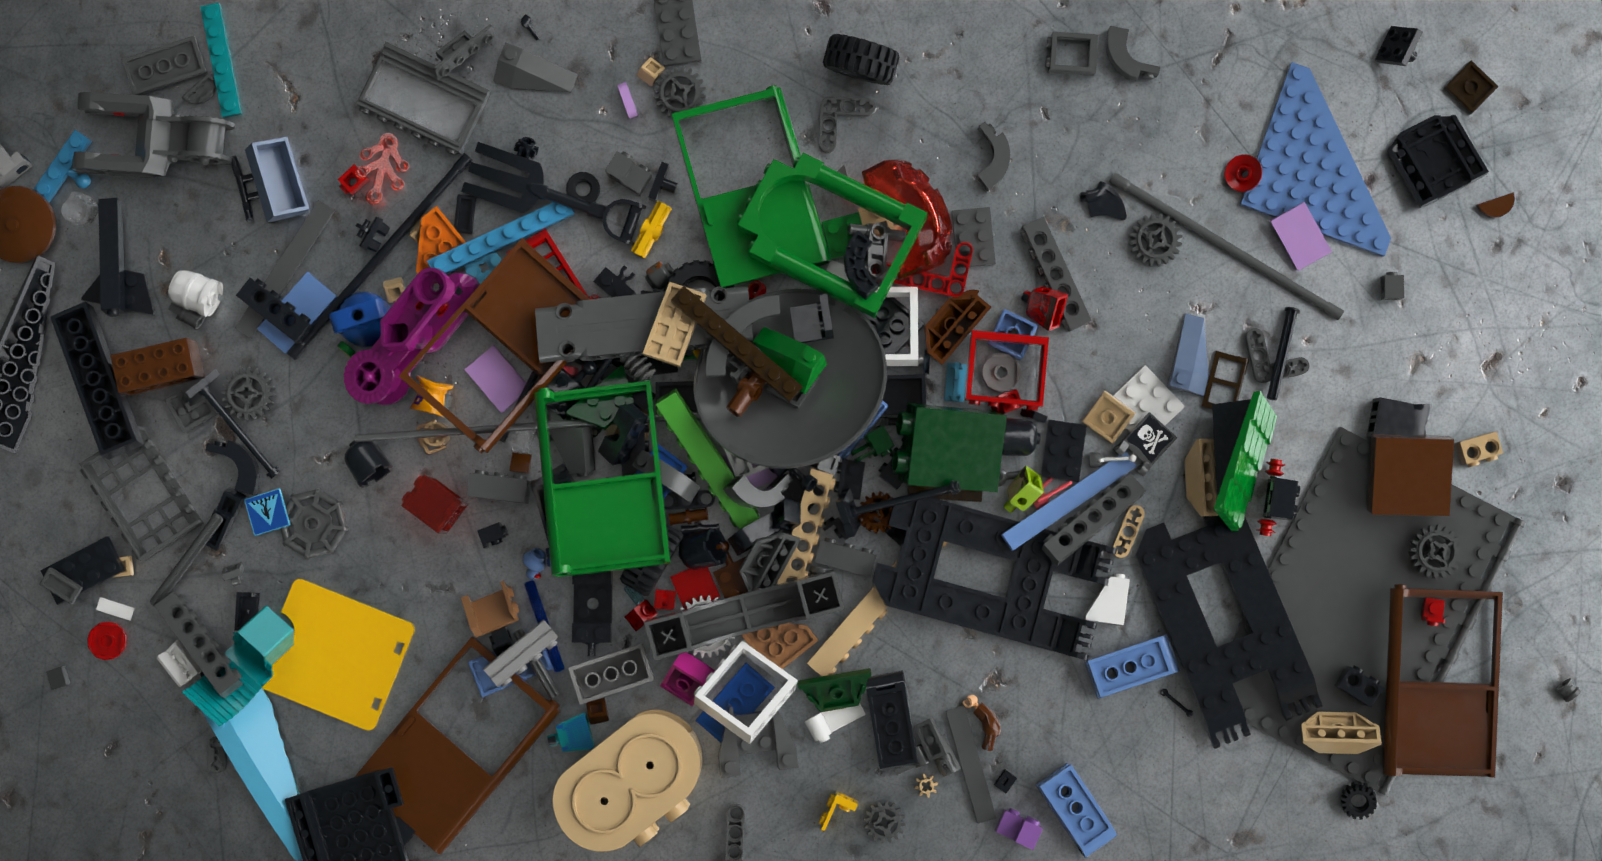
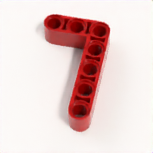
[872,241,973,297]

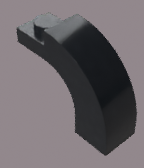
[206,440,260,495]

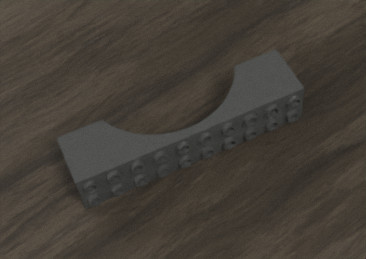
[644,569,845,661]

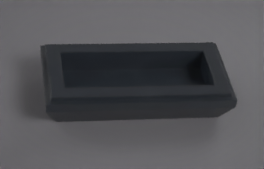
[454,194,477,234]

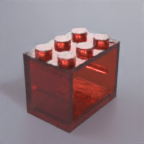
[401,474,469,534]

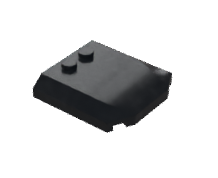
[1387,115,1489,208]

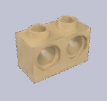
[1455,431,1503,467]

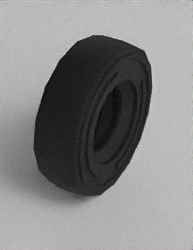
[566,172,600,202]

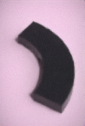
[844,231,879,300]

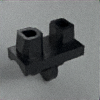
[356,216,390,252]

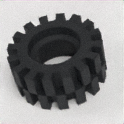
[1340,781,1377,820]

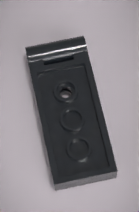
[866,670,920,771]

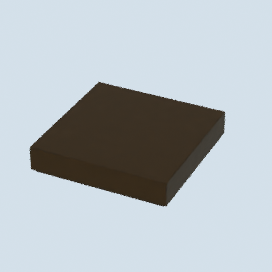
[1444,60,1499,114]

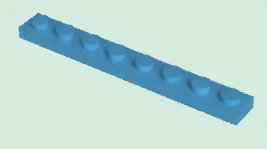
[427,202,574,274]

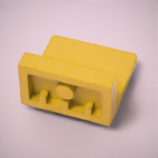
[819,791,858,832]

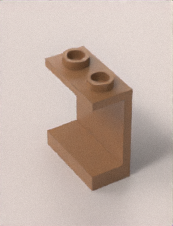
[461,580,520,638]

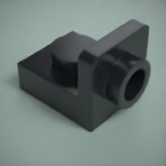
[822,516,848,540]

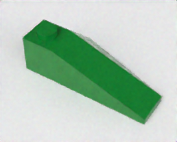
[753,327,827,395]

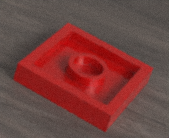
[670,568,721,609]

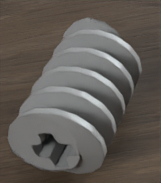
[620,355,656,382]

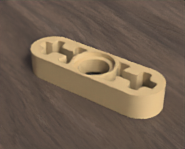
[1112,505,1145,558]

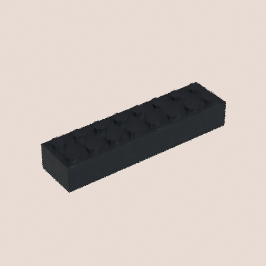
[50,302,144,460]

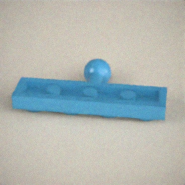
[33,130,92,203]

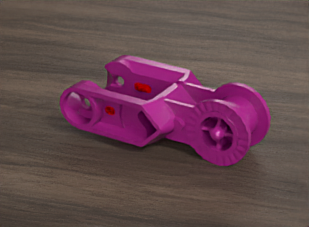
[344,267,480,405]

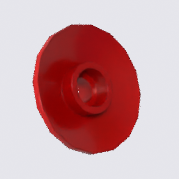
[1225,154,1263,192]

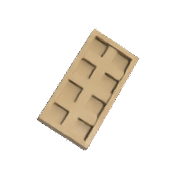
[643,282,707,367]

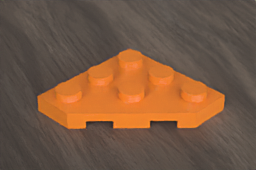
[416,206,466,274]

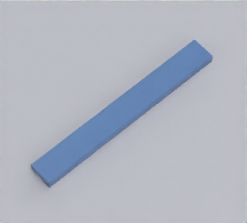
[1001,451,1137,551]

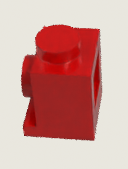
[337,164,370,195]

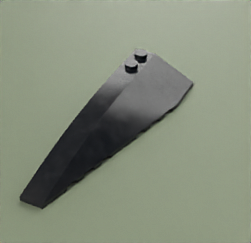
[0,255,56,454]

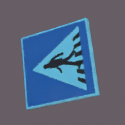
[244,488,291,536]

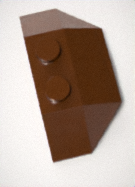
[924,295,991,365]

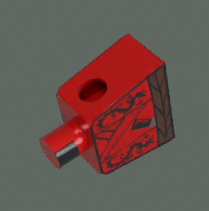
[1021,287,1068,331]

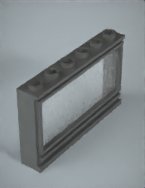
[356,42,491,155]

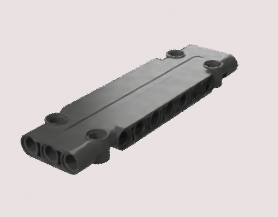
[535,286,753,363]

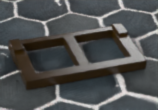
[1201,351,1249,409]

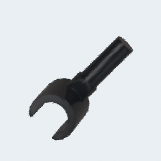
[521,14,540,41]

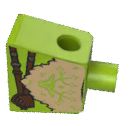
[1003,465,1044,513]

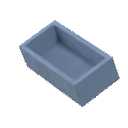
[245,137,309,222]

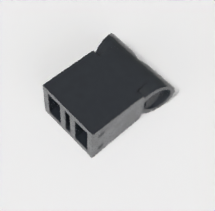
[1366,397,1432,437]

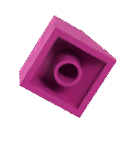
[660,652,715,706]

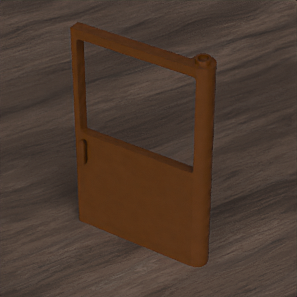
[398,238,590,454]
[1383,584,1503,778]
[355,636,561,854]

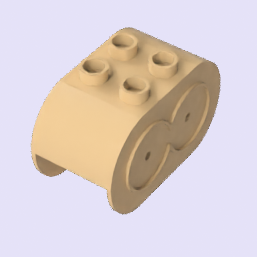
[553,709,703,852]

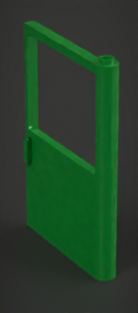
[671,85,831,288]
[534,380,671,577]

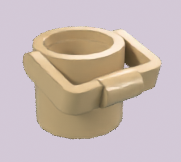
[416,419,451,455]

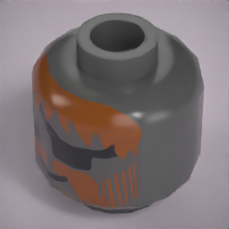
[645,261,674,290]

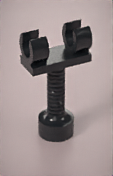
[769,468,818,492]

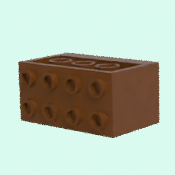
[110,338,205,396]

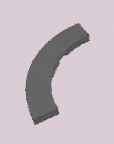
[706,295,780,377]

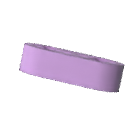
[617,82,638,119]

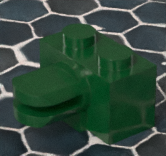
[851,425,895,463]

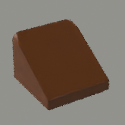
[509,452,532,474]
[586,698,609,725]

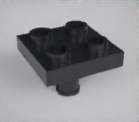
[1375,26,1423,66]

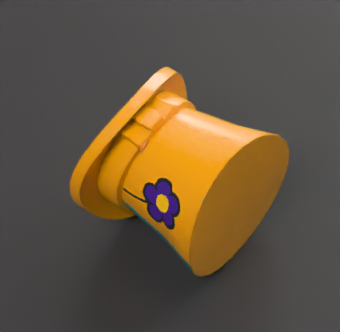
[410,376,454,417]

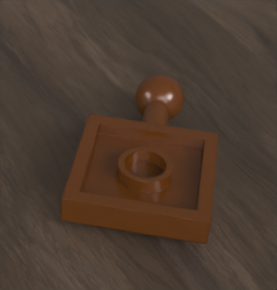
[713,540,748,598]

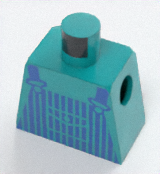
[547,712,595,752]

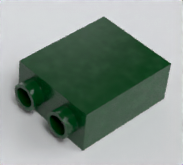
[892,403,1007,492]

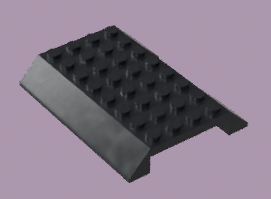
[285,767,409,861]

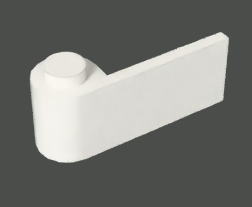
[804,703,866,744]

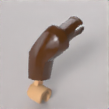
[963,695,1001,751]

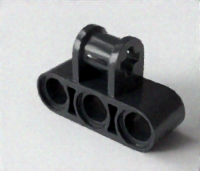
[664,472,715,510]

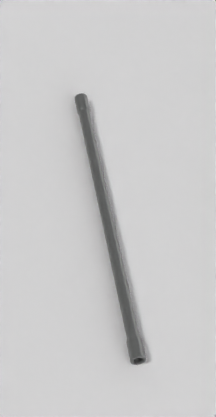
[1109,172,1344,320]

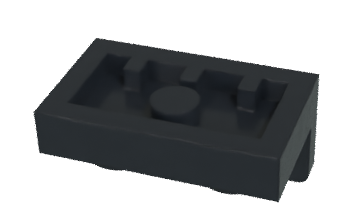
[834,458,865,500]

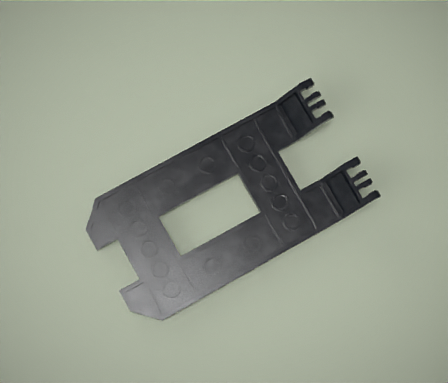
[872,497,1117,661]
[1136,515,1323,749]

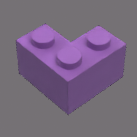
[995,808,1043,850]

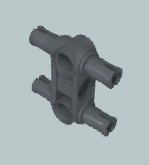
[845,222,906,280]

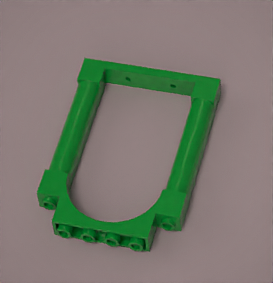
[737,152,928,318]

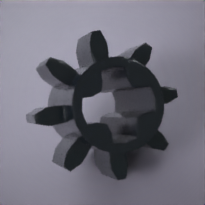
[514,137,539,159]

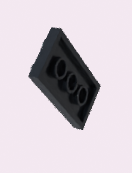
[40,536,125,605]

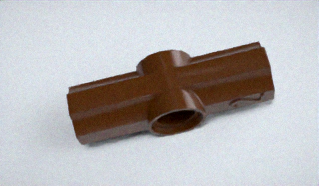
[726,371,766,417]

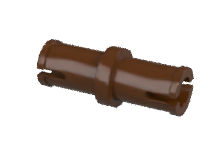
[669,508,709,526]

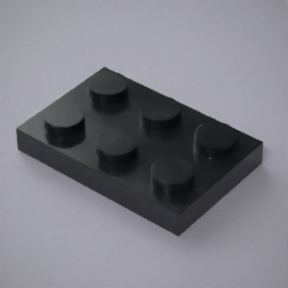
[1040,420,1087,482]

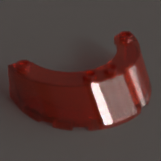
[862,160,953,280]

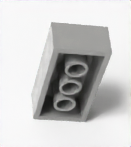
[568,643,655,705]

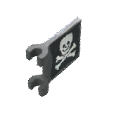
[1113,412,1177,476]

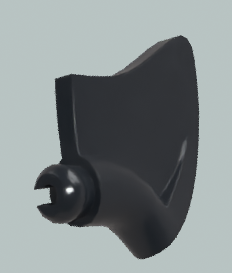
[1080,181,1127,220]

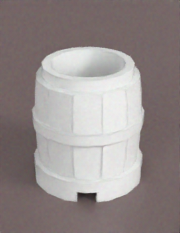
[168,270,223,317]

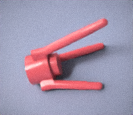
[1033,478,1072,510]

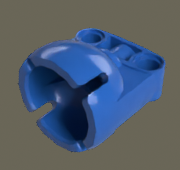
[329,292,390,347]

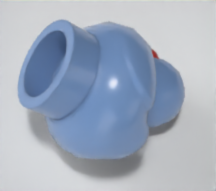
[522,548,546,580]

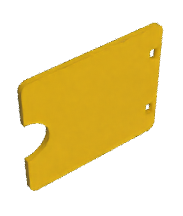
[262,579,415,731]

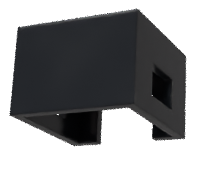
[994,769,1017,794]

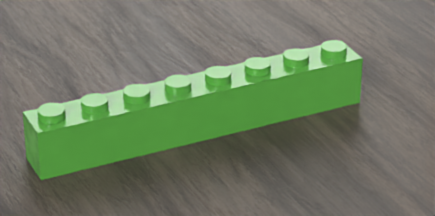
[655,388,760,529]

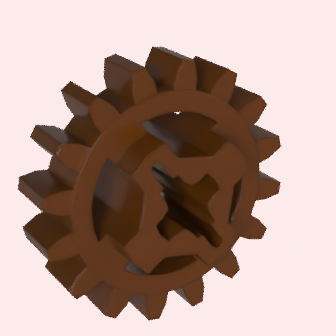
[858,491,893,534]

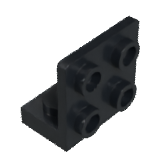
[790,294,834,343]

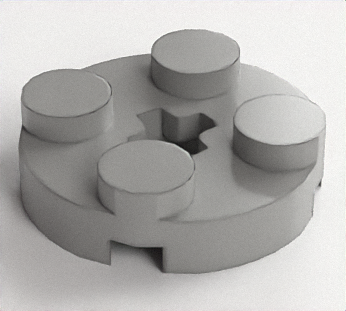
[982,353,1021,392]

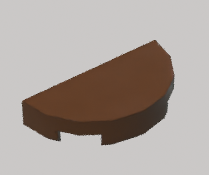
[1476,192,1515,218]

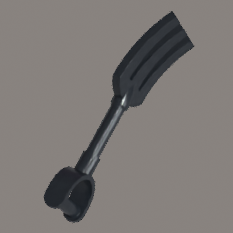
[461,142,646,246]

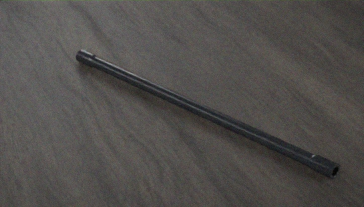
[287,153,473,360]

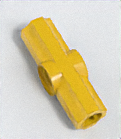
[631,201,672,259]

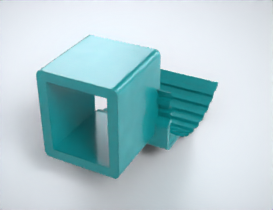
[182,605,294,726]

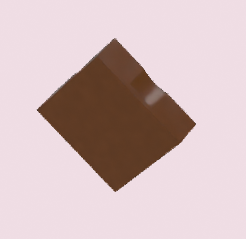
[1367,434,1454,516]

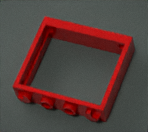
[965,330,1049,411]

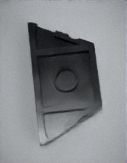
[81,270,155,315]

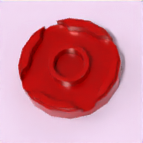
[87,622,127,660]

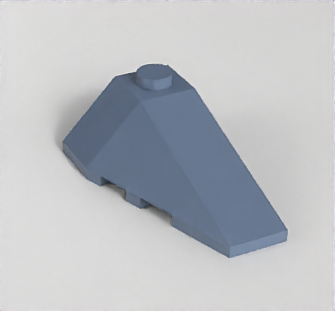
[1167,313,1209,397]

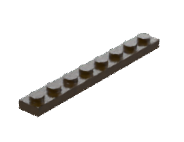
[671,286,803,403]

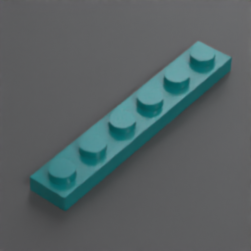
[200,2,242,118]

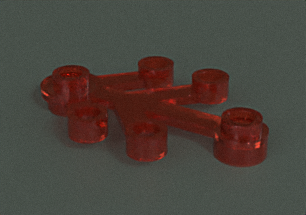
[355,133,409,205]

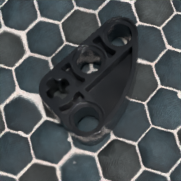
[727,511,782,556]

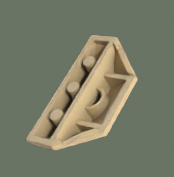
[1184,439,1218,516]
[1301,712,1382,754]

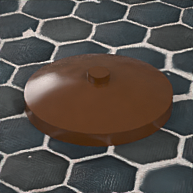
[0,186,56,263]

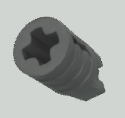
[168,303,205,330]

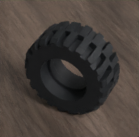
[823,34,900,85]
[663,260,735,301]
[620,523,683,596]

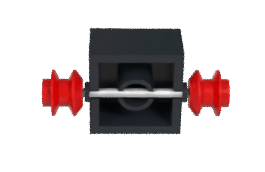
[1256,459,1300,537]

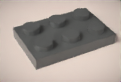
[952,207,996,268]

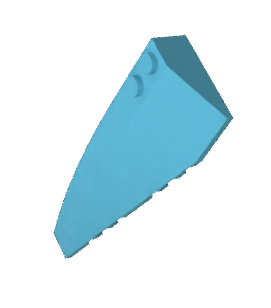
[201,688,303,861]

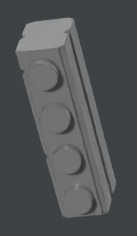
[483,619,559,688]

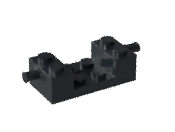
[572,571,613,656]

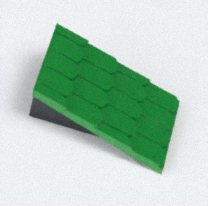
[1212,391,1277,531]

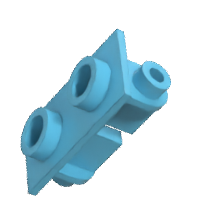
[944,362,966,402]

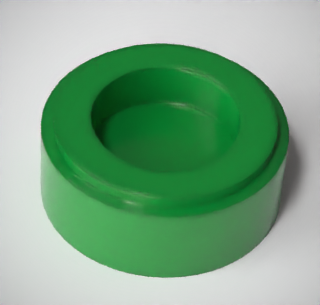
[337,341,356,358]

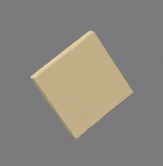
[1082,391,1136,444]

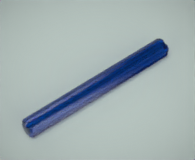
[524,580,565,672]

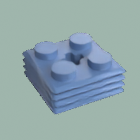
[987,309,1038,360]

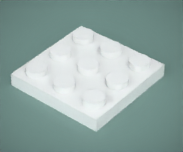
[1113,365,1185,432]

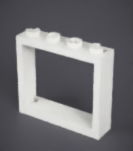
[875,287,918,366]
[694,641,798,744]

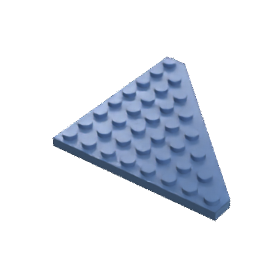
[1240,62,1391,257]

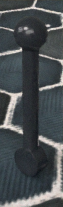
[1160,689,1194,717]

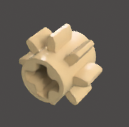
[914,773,938,798]

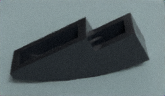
[206,487,246,551]

